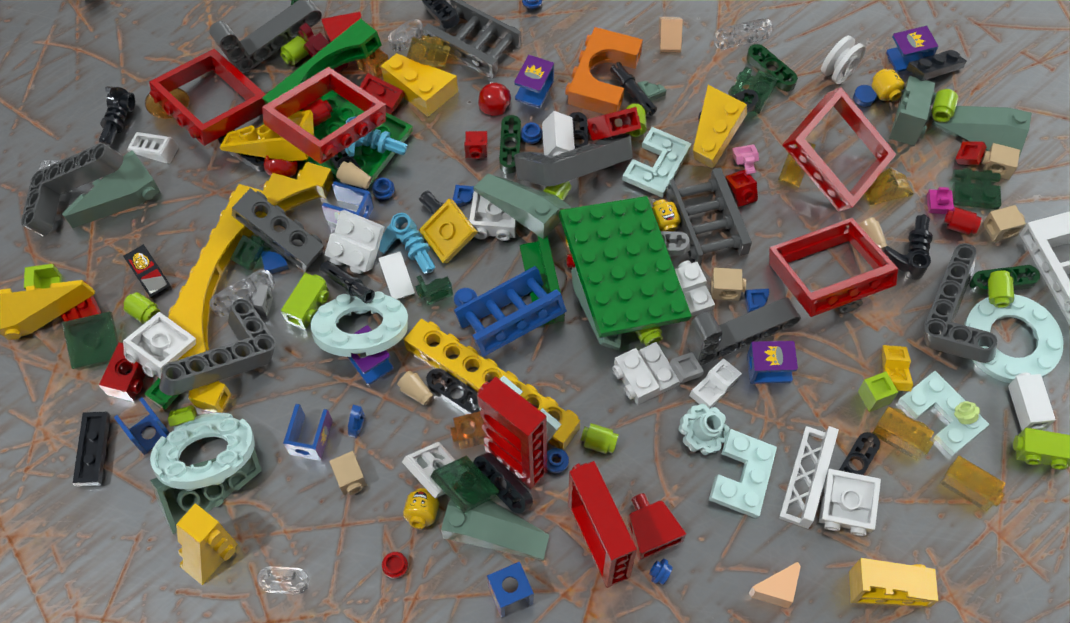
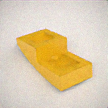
[882,345,913,392]

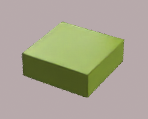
[167,405,197,427]

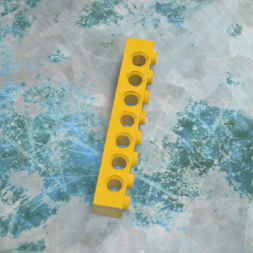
[404,318,580,450]

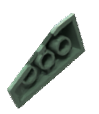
[932,106,1032,157]
[150,448,262,534]
[441,489,549,561]

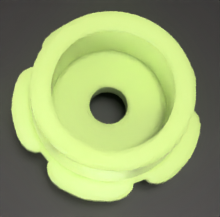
[954,401,980,424]

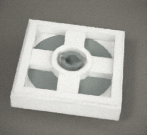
[402,442,471,499]

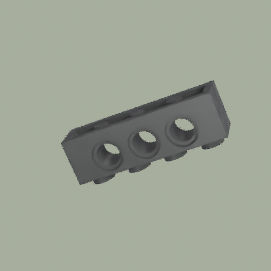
[232,188,324,272]

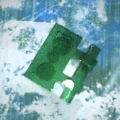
[728,67,778,114]
[952,168,1001,210]

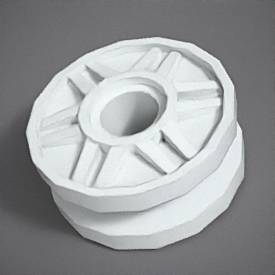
[821,35,866,84]

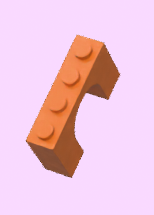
[565,27,643,115]

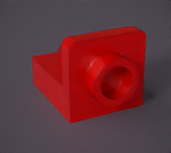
[464,131,488,159]
[725,170,758,207]

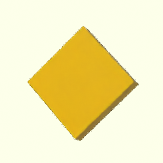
[419,199,478,264]

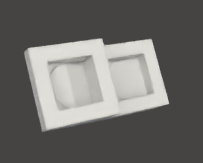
[378,252,415,300]
[689,358,742,409]

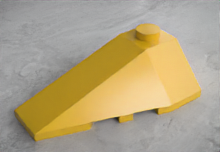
[220,110,314,161]
[0,280,95,340]

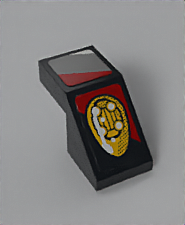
[123,244,170,297]

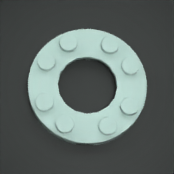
[311,291,408,357]
[963,294,1064,383]
[150,413,255,491]

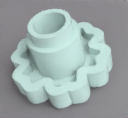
[679,404,730,455]

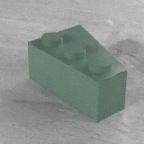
[889,76,936,146]

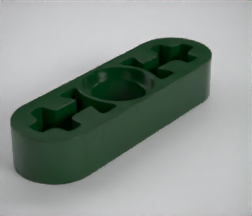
[746,44,798,92]
[499,115,521,174]
[969,265,1040,295]

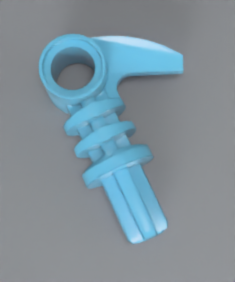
[345,117,408,157]
[379,213,435,274]

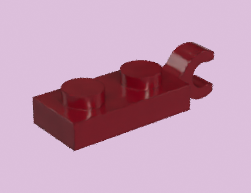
[298,23,348,73]

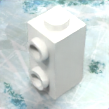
[542,111,575,157]
[1008,373,1056,430]

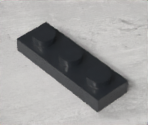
[906,50,967,81]
[73,411,111,486]

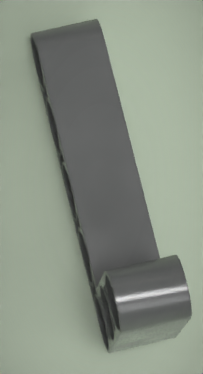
[209,0,322,73]
[514,134,633,186]
[21,143,124,236]
[924,243,997,363]
[686,297,801,365]
[159,299,276,396]

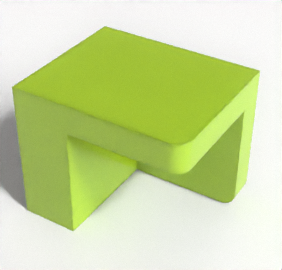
[24,264,62,290]
[858,371,898,412]

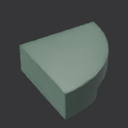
[637,81,667,101]

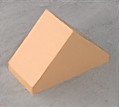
[659,17,683,52]
[749,562,801,608]

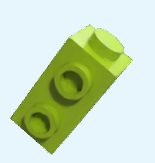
[281,273,329,330]
[1013,427,1070,470]

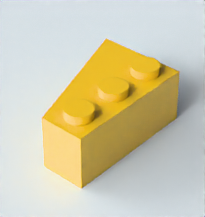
[381,53,458,117]
[693,85,747,169]
[849,558,938,607]

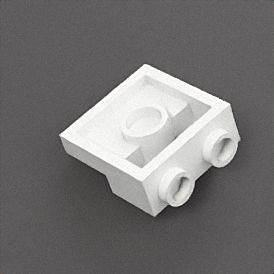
[469,191,517,241]
[325,210,385,274]
[675,261,715,316]
[123,312,196,379]
[612,342,680,405]
[818,469,881,536]

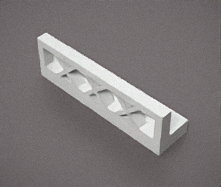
[779,426,839,529]

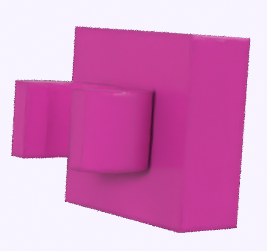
[927,187,954,214]

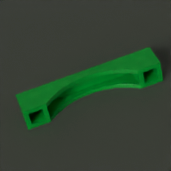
[262,18,382,111]

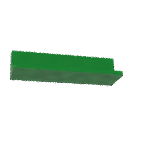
[520,235,565,326]

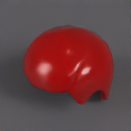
[478,82,511,116]
[264,155,298,178]

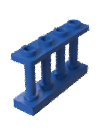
[454,266,567,357]

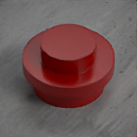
[382,552,408,578]

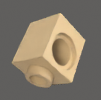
[981,143,1020,180]
[983,205,1026,242]
[711,268,746,301]
[329,451,367,495]

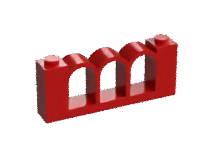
[477,376,547,490]

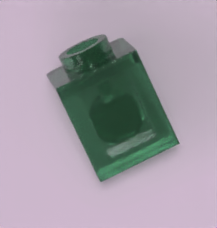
[230,234,271,271]
[415,275,453,305]

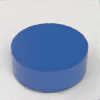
[853,85,877,107]

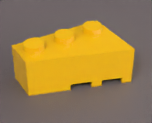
[176,503,238,585]

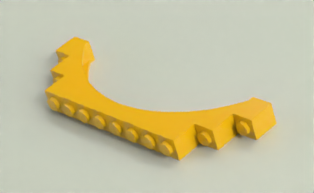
[168,162,335,413]

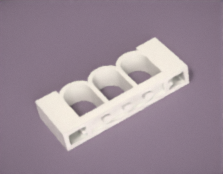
[1019,211,1070,325]

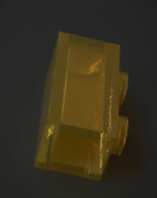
[406,35,451,67]
[872,406,934,460]
[940,455,1006,511]

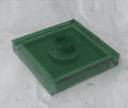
[62,311,119,369]
[431,455,500,513]

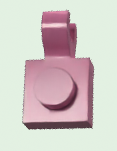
[732,144,759,174]

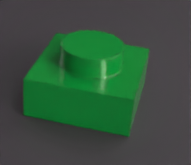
[144,378,179,410]

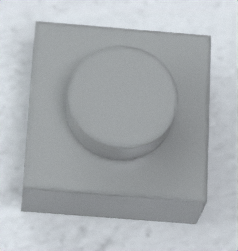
[252,284,273,317]
[669,352,704,383]

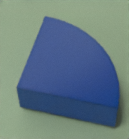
[453,185,474,207]
[260,251,289,275]
[745,288,769,313]
[348,405,365,438]

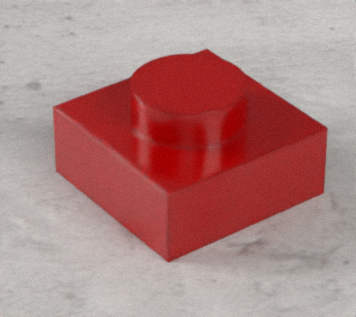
[955,141,987,165]

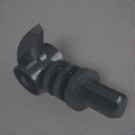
[99,86,136,146]
[883,214,933,280]

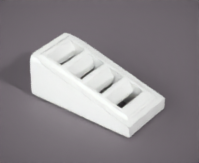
[127,132,179,163]

